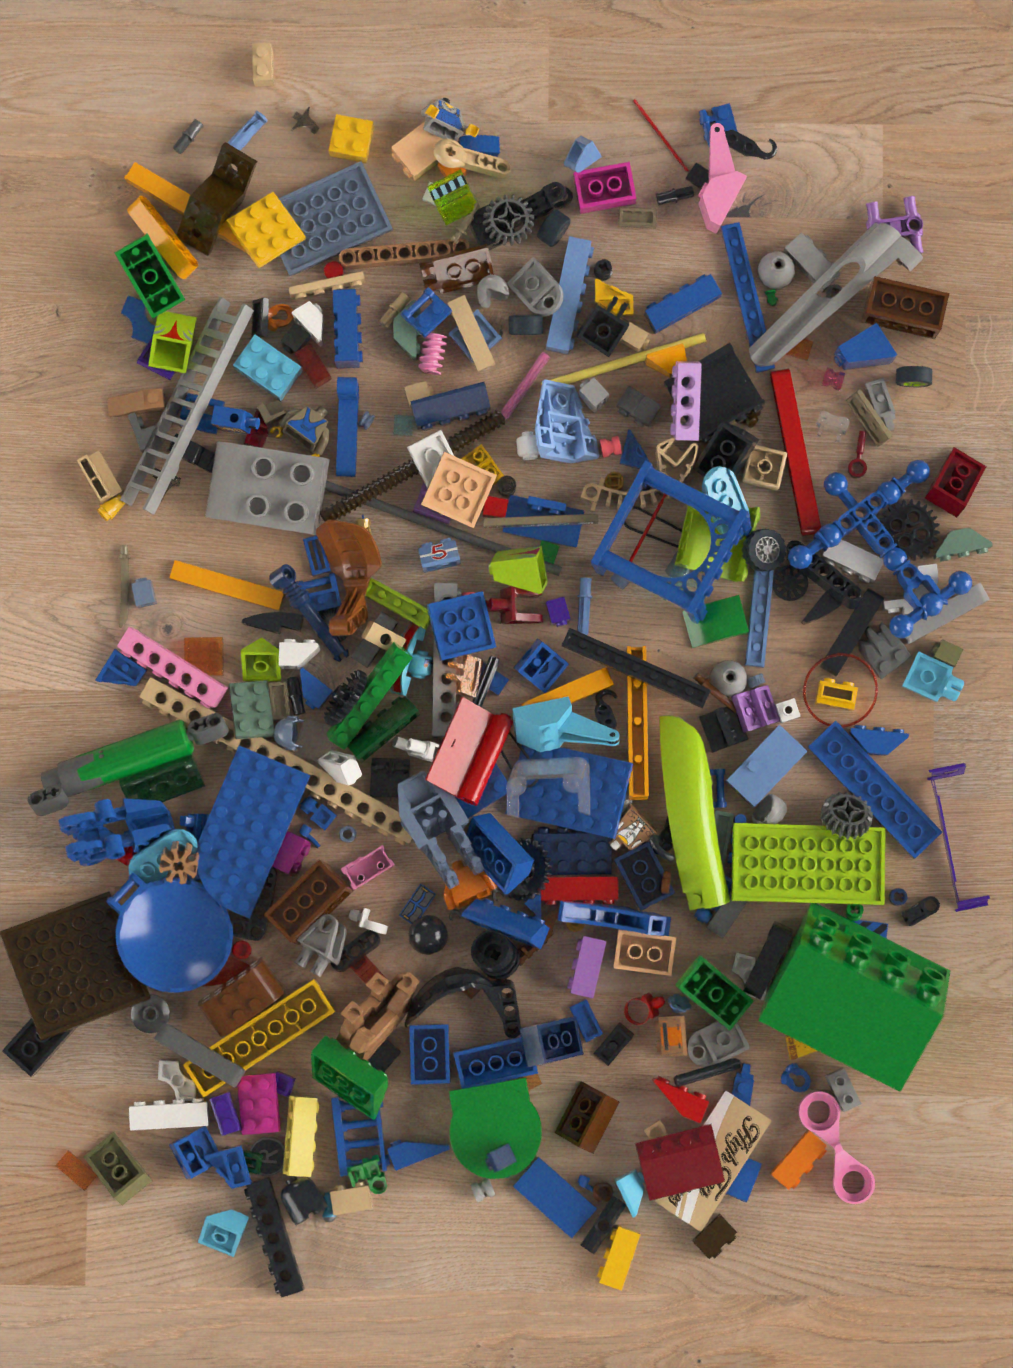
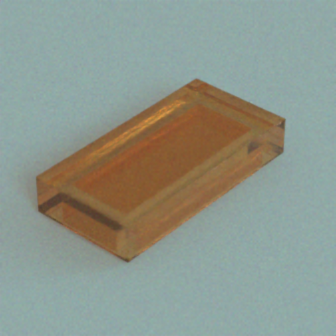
[55,1150,97,1191]

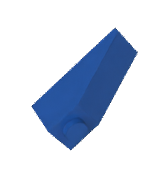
[387,1139,450,1171]

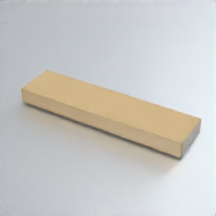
[447,295,495,372]

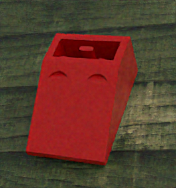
[652,1076,709,1123]

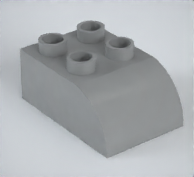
[205,441,330,535]

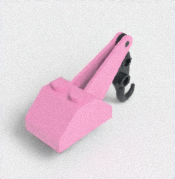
[698,123,777,234]

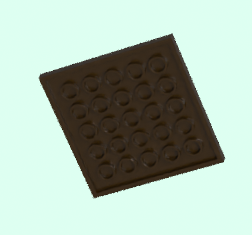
[0,891,151,1041]

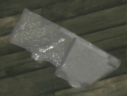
[507,757,590,819]

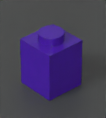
[546,597,571,627]

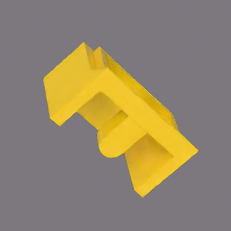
[815,678,858,711]

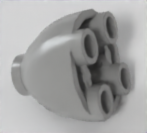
[757,251,795,290]
[709,660,747,698]

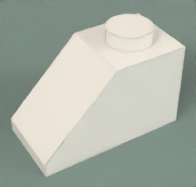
[317,750,362,785]

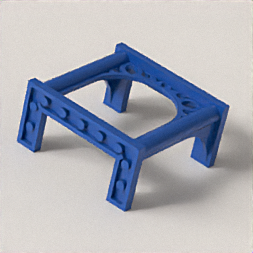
[591,461,752,624]

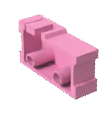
[341,845,395,890]

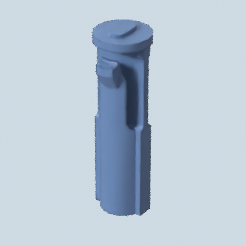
[227,110,268,151]

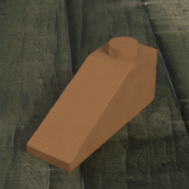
[107,388,166,418]

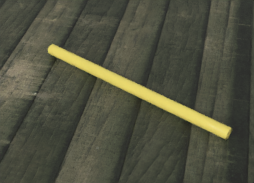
[541,333,706,386]

